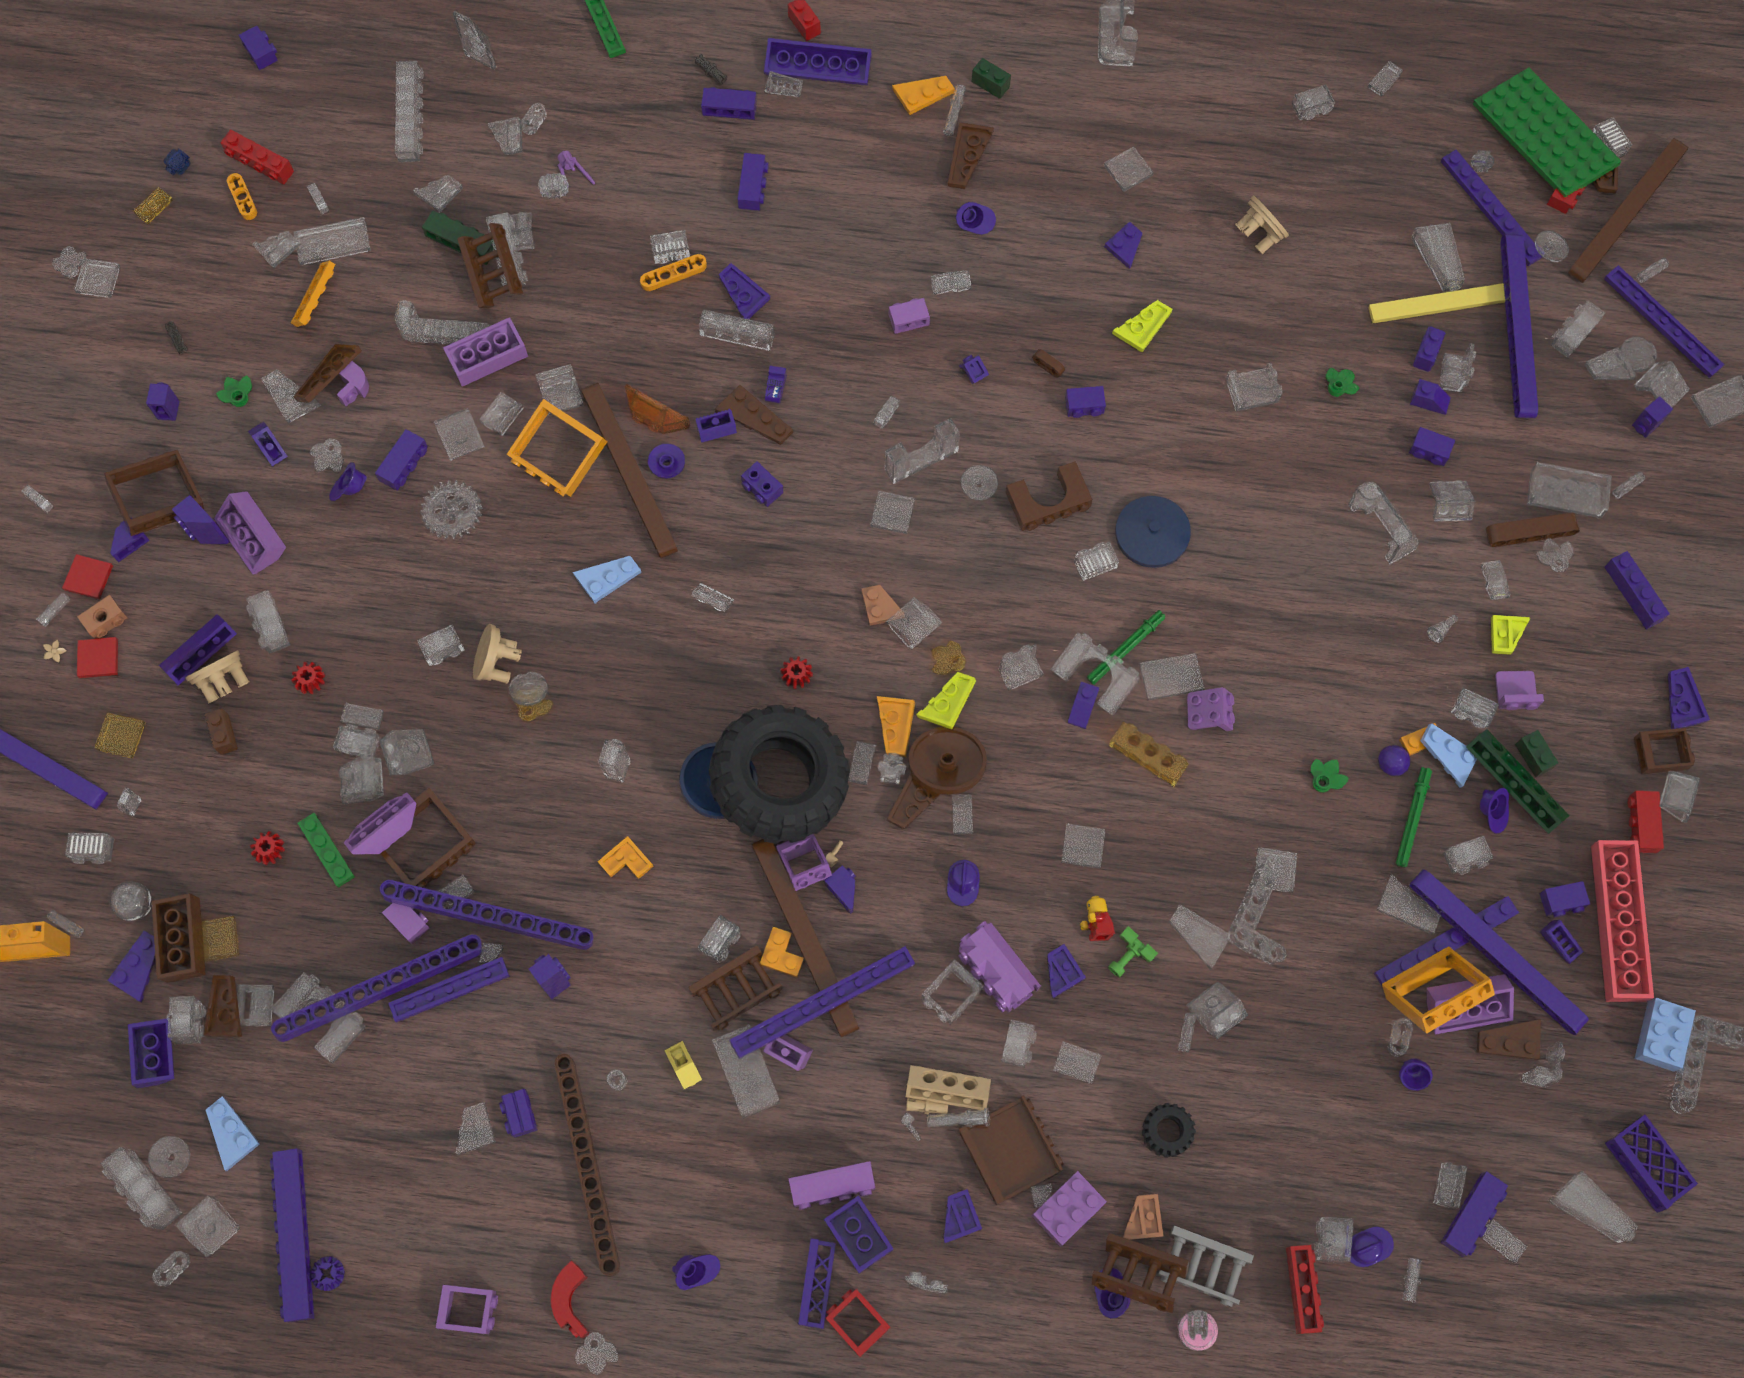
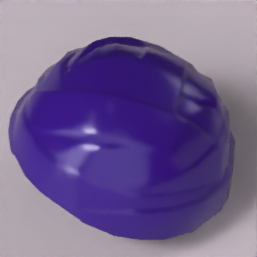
[1378,745,1410,776]
[1399,1058,1433,1091]

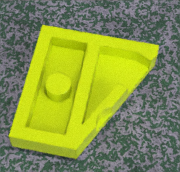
[1491,615,1530,654]

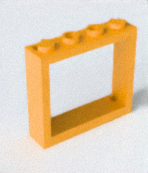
[507,399,608,497]
[0,921,70,962]
[1382,946,1495,1034]

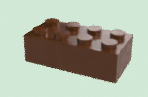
[152,893,206,983]

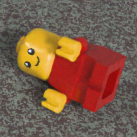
[1080,896,1115,941]

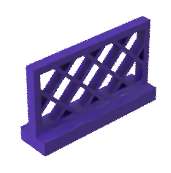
[1605,1115,1698,1213]

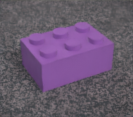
[1032,1171,1107,1247]

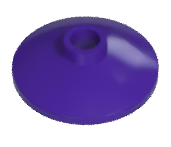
[648,444,685,479]

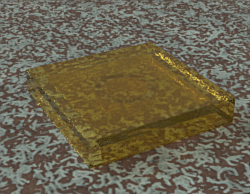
[94,712,145,758]
[202,916,239,962]

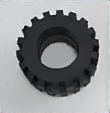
[1142,1103,1196,1158]

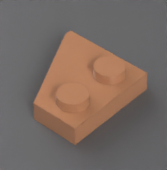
[862,585,905,626]
[1123,1194,1163,1240]

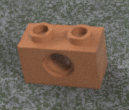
[77,595,128,639]

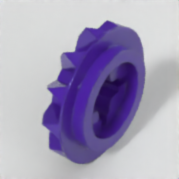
[310,1256,345,1291]

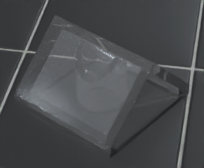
[1659,771,1701,823]

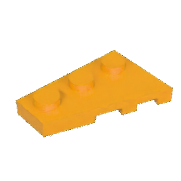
[892,76,955,115]
[877,696,915,757]

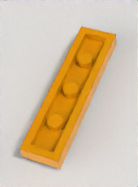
[291,260,336,327]

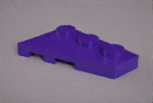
[719,263,770,323]
[1668,667,1710,729]
[107,931,156,1003]

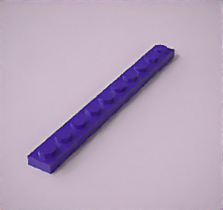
[729,946,915,1059]

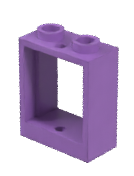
[776,834,832,891]
[436,1285,498,1334]

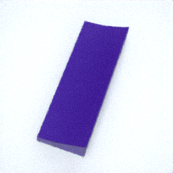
[764,38,872,86]

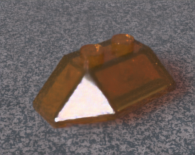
[625,384,690,434]

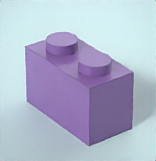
[889,298,930,334]
[382,898,430,944]
[763,1035,813,1071]

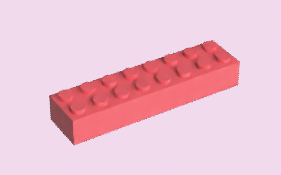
[1591,840,1654,1002]

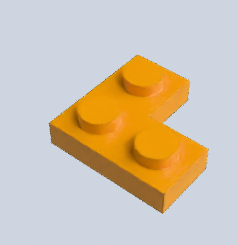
[597,836,654,879]
[760,927,804,978]

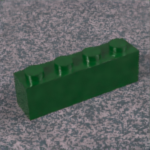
[422,211,496,265]

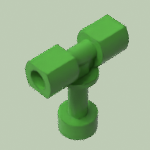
[1108,926,1158,978]

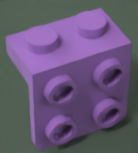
[1495,671,1544,710]
[1187,687,1235,731]

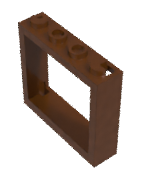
[104,449,204,536]
[380,788,476,894]

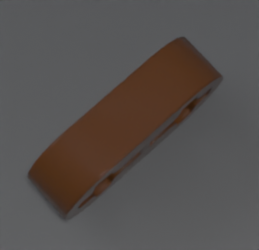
[1032,349,1065,378]

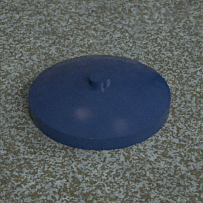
[1115,496,1191,568]
[679,742,758,819]

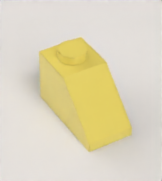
[665,1041,702,1089]

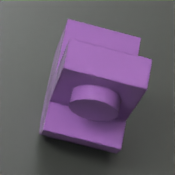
[337,361,369,407]

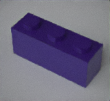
[701,87,757,120]
[738,153,769,211]
[375,429,428,491]

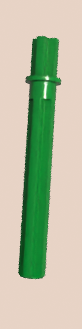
[1087,610,1166,684]
[1396,767,1432,868]

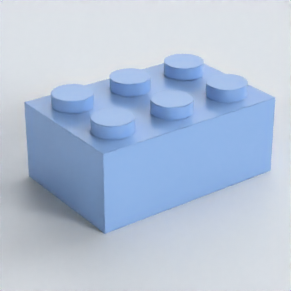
[1635,998,1696,1072]

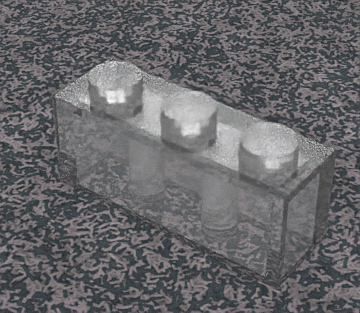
[1551,300,1606,358]
[246,590,291,654]
[598,739,630,782]

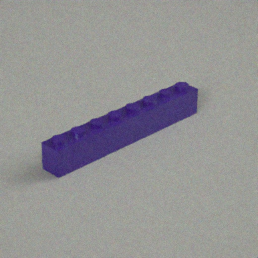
[270,1149,314,1323]

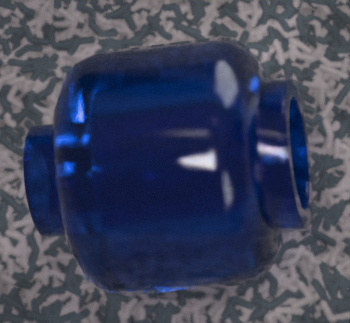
[163,148,191,176]

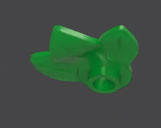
[1326,367,1359,397]
[216,375,252,407]
[1310,759,1349,793]

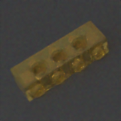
[1109,722,1189,787]

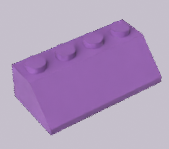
[443,317,528,387]
[214,491,286,575]
[1427,974,1514,1034]
[789,1161,875,1210]

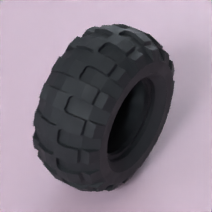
[709,705,850,844]

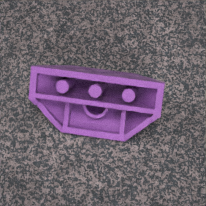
[344,793,416,854]

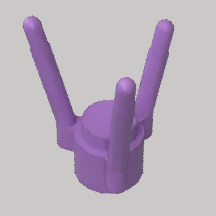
[557,151,595,192]

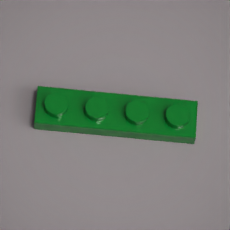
[585,0,626,58]
[297,813,355,888]

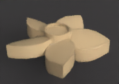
[43,640,67,663]

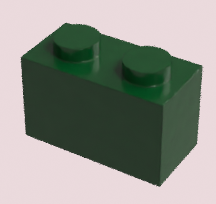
[971,58,1011,99]
[1515,730,1559,778]

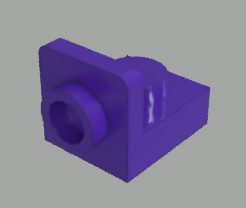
[959,355,989,384]

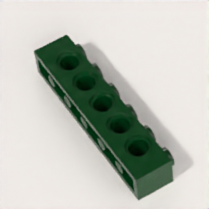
[1466,729,1570,834]

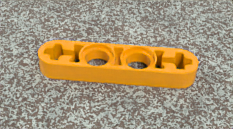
[640,254,707,291]

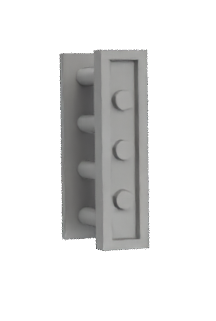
[1156,1226,1254,1307]

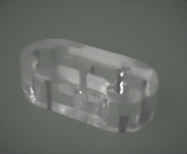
[521,103,547,135]
[307,183,329,214]
[874,396,900,429]
[21,485,54,513]
[1388,1018,1413,1057]
[152,1251,190,1286]

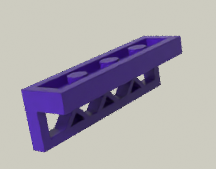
[798,1239,836,1329]

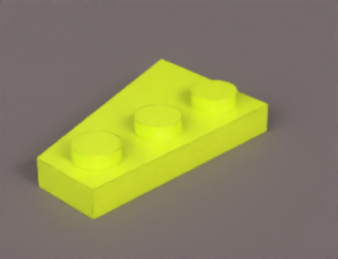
[1112,300,1173,352]
[916,672,976,729]

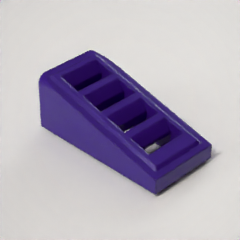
[1540,920,1584,964]

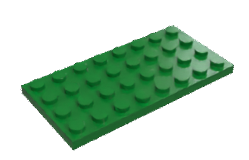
[1473,67,1621,197]

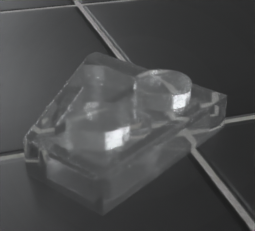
[413,175,463,212]
[252,231,301,268]
[1584,347,1636,380]
[456,1102,496,1155]

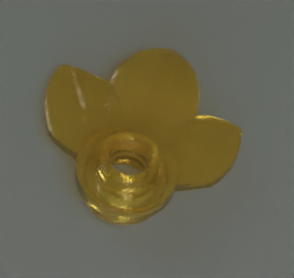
[931,641,966,675]
[515,687,553,722]

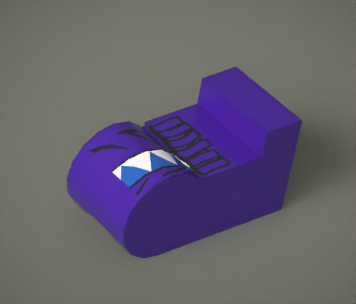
[765,366,787,403]

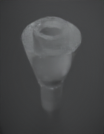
[1427,615,1458,643]

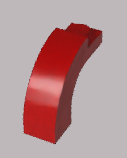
[551,1260,590,1338]

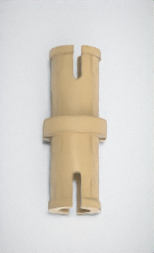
[906,1097,948,1115]

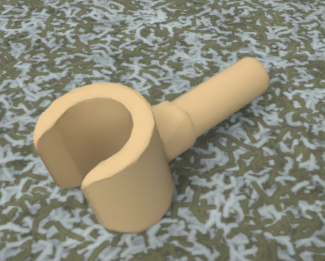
[826,840,843,868]

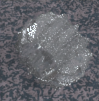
[538,173,569,199]

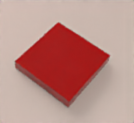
[62,554,113,600]
[77,637,118,678]

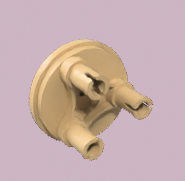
[1235,195,1289,255]
[473,624,522,684]
[185,650,250,704]

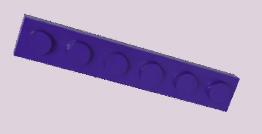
[388,957,510,1023]

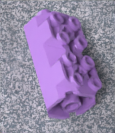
[958,921,1041,1013]

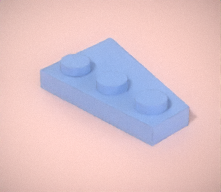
[573,556,641,603]
[1420,724,1477,788]
[206,1096,260,1171]

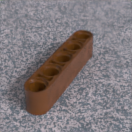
[1486,513,1580,547]

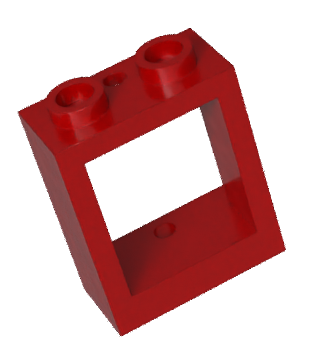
[825,1289,891,1357]

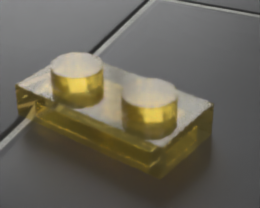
[133,187,173,224]

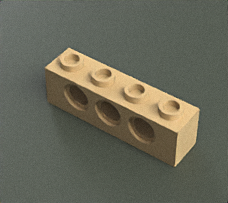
[905,1065,991,1111]

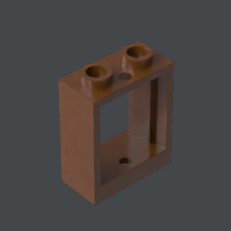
[1634,728,1695,774]

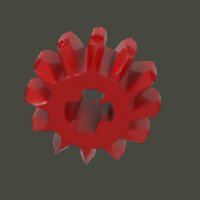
[780,656,813,689]
[291,662,325,694]
[250,831,285,865]

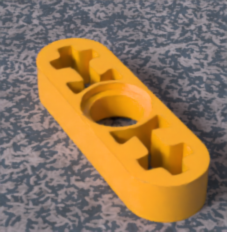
[227,173,257,220]

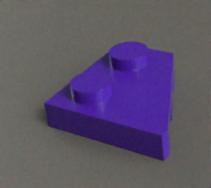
[1104,222,1142,269]
[1047,944,1086,999]
[944,1189,982,1243]

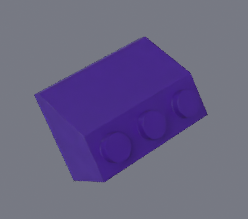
[172,495,229,544]
[128,1018,175,1088]

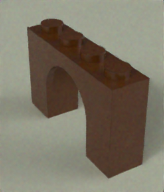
[1005,461,1093,531]

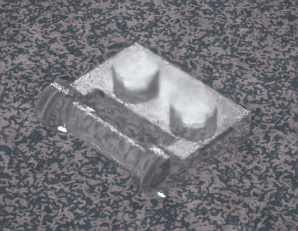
[236,984,274,1026]

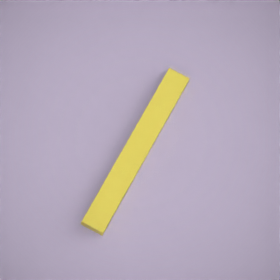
[1368,283,1505,323]

